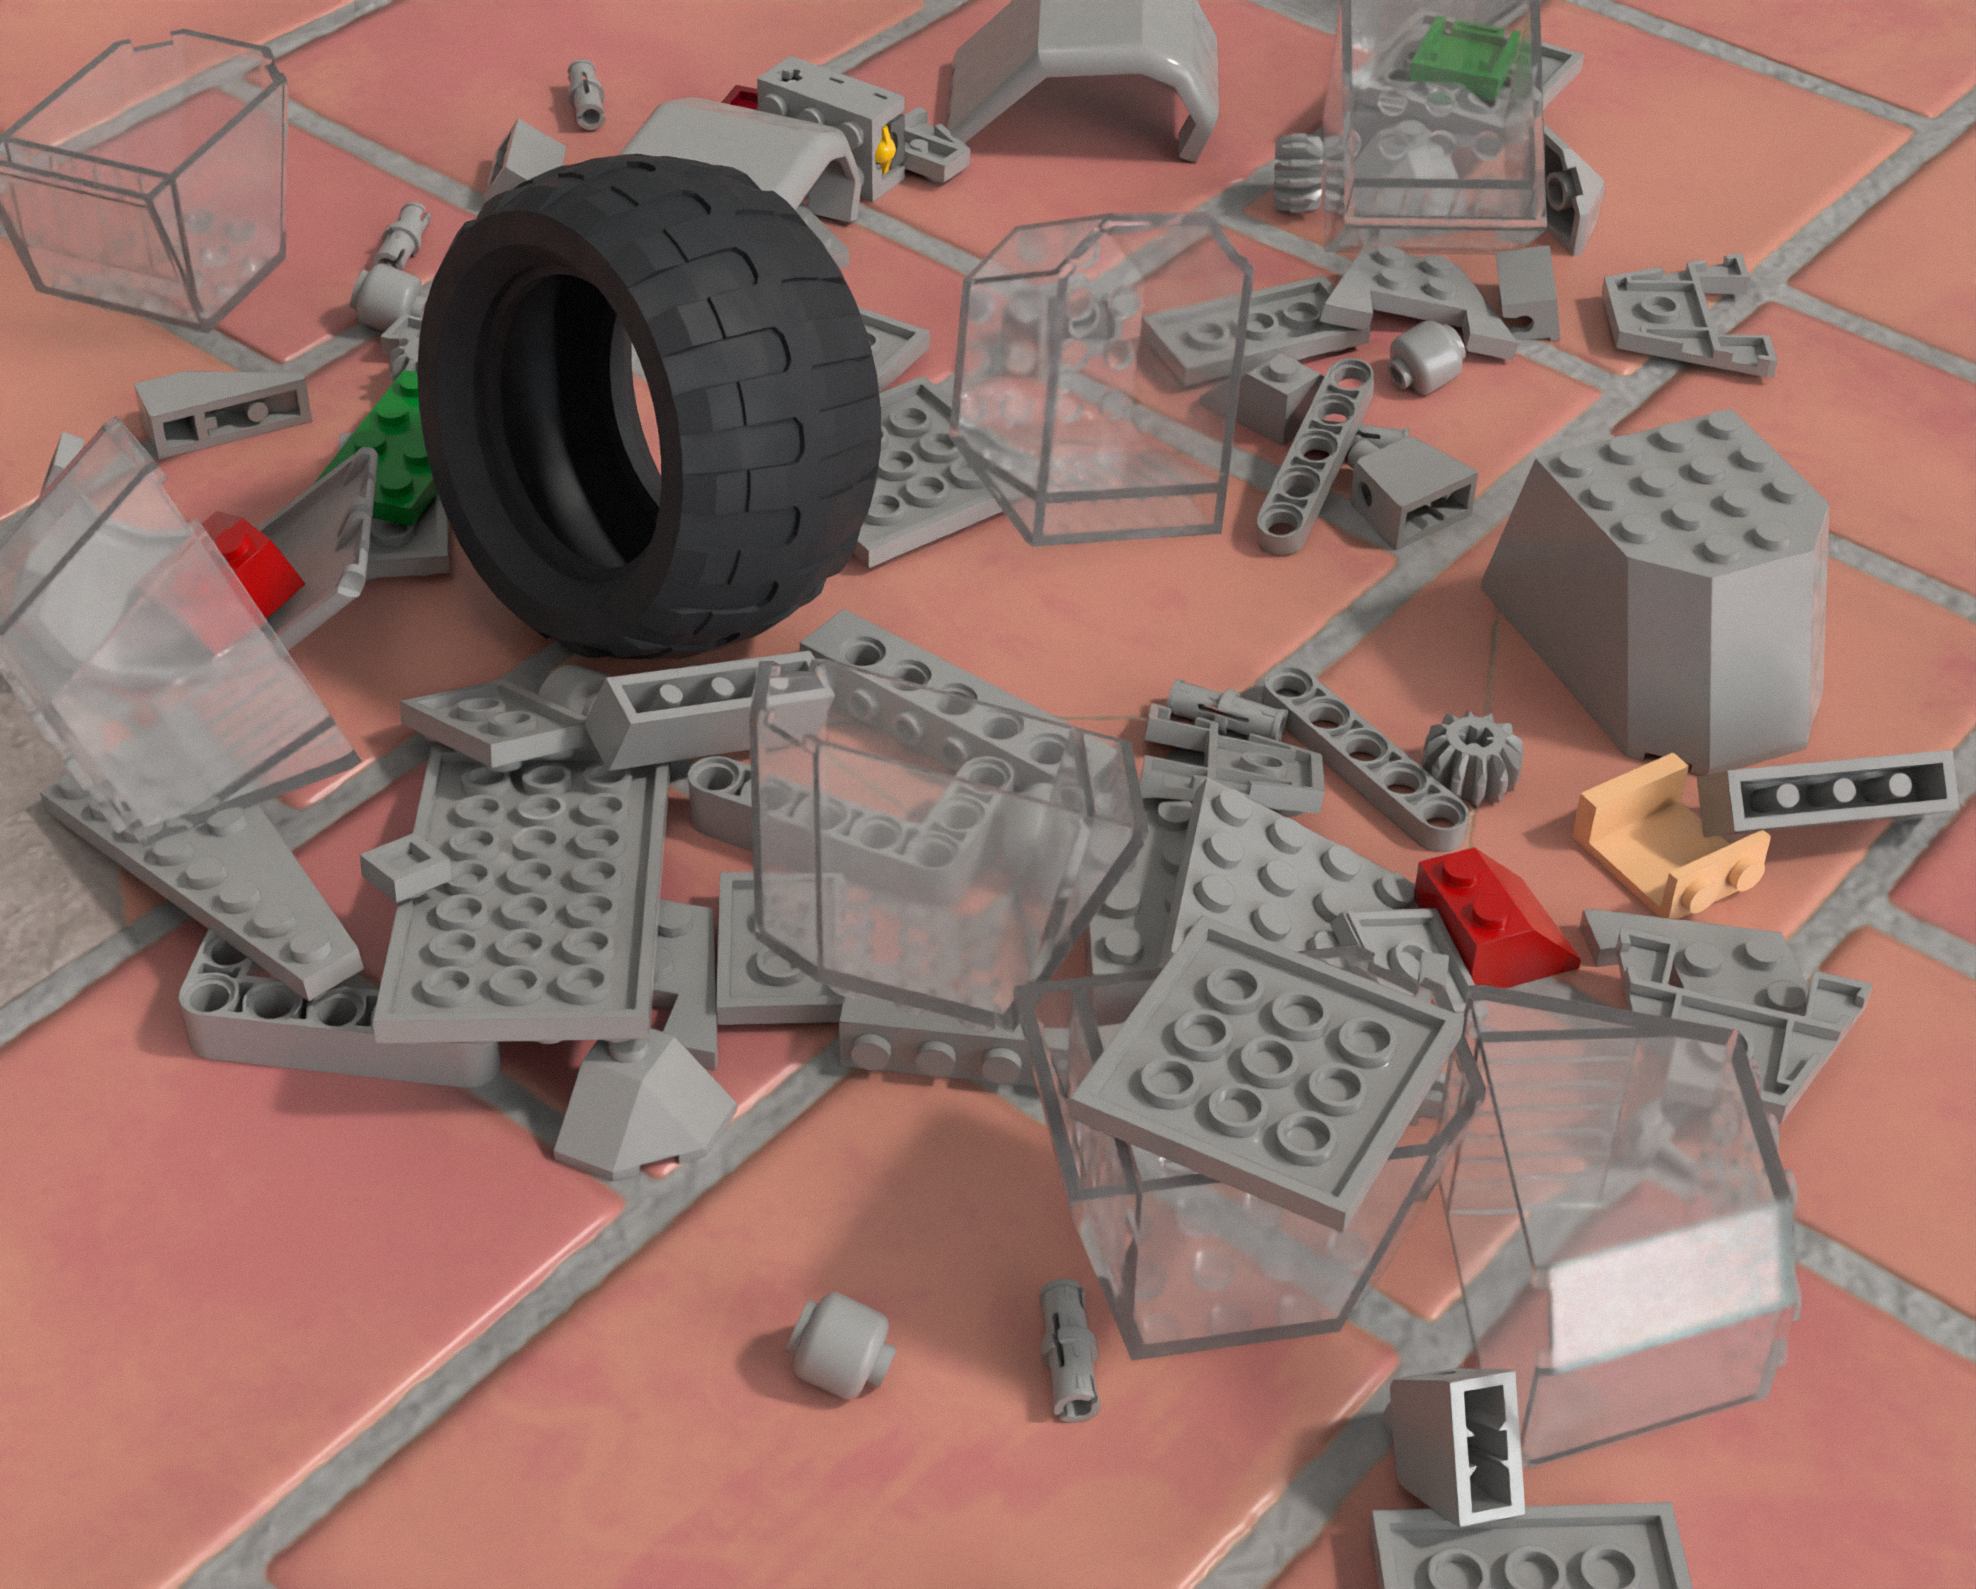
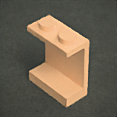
[1572,752,1771,919]

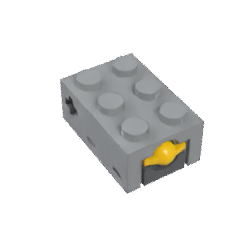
[757,56,905,203]

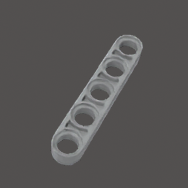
[1257,358,1374,556]
[1262,666,1469,852]

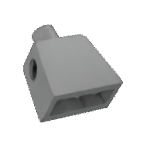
[1347,437,1478,550]
[1383,1368,1525,1527]

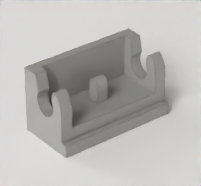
[1496,245,1560,341]

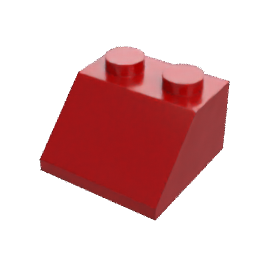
[1414,847,1581,996]

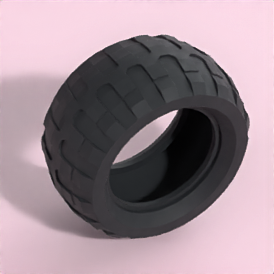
[417,154,881,659]

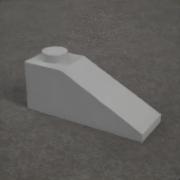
[134,371,312,460]

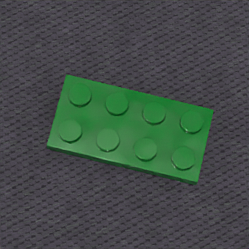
[314,370,438,526]

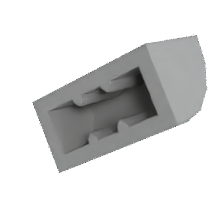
[483,118,567,202]

